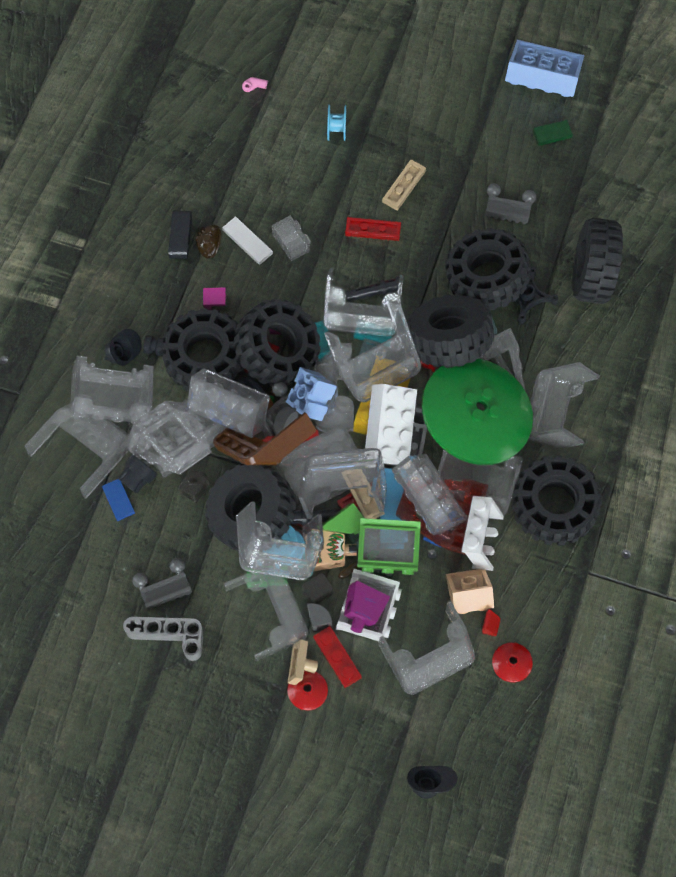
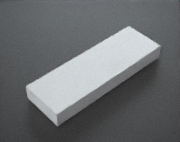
[222,216,273,265]

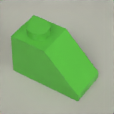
[319,503,364,535]

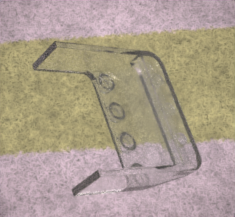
[325,299,421,402]
[24,399,132,499]

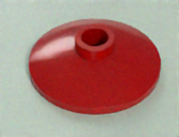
[492,643,533,683]
[287,671,328,711]

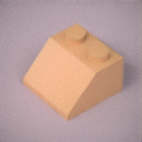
[446,569,494,614]

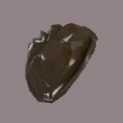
[195,225,221,259]

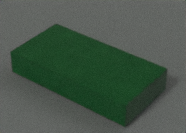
[533,120,573,146]

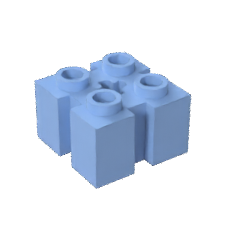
[286,367,337,421]

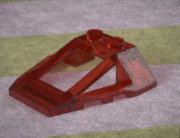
[396,479,489,555]

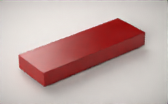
[345,217,401,241]

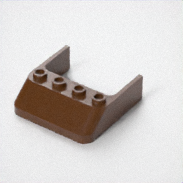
[213,396,316,465]

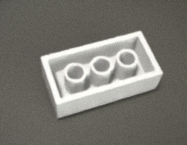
[364,384,417,466]

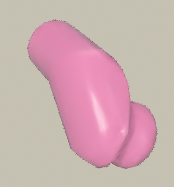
[242,77,268,92]

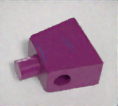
[344,581,390,633]

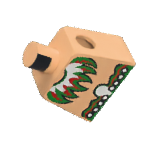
[313,529,357,571]

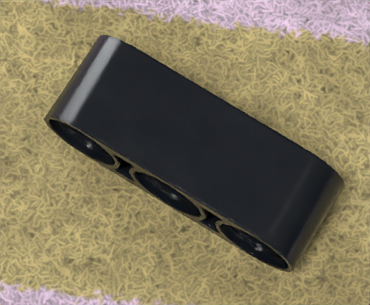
[168,210,192,259]

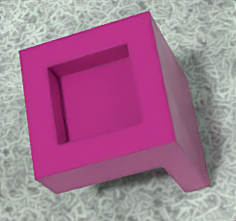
[203,288,227,310]

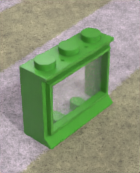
[357,518,421,575]

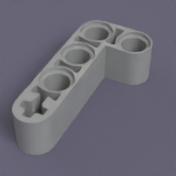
[123,617,203,661]

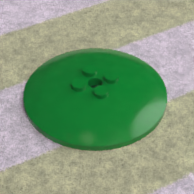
[422,359,533,465]

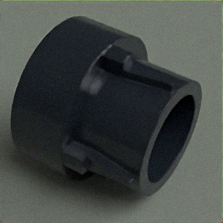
[118,454,158,494]

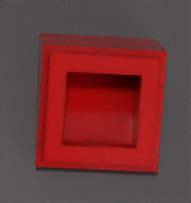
[482,609,500,636]

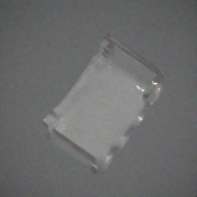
[70,356,154,424]

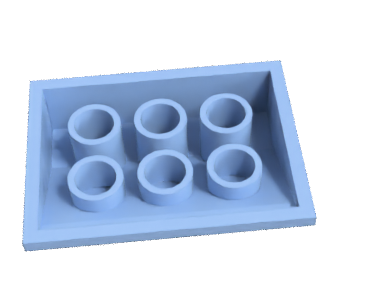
[505,40,584,97]

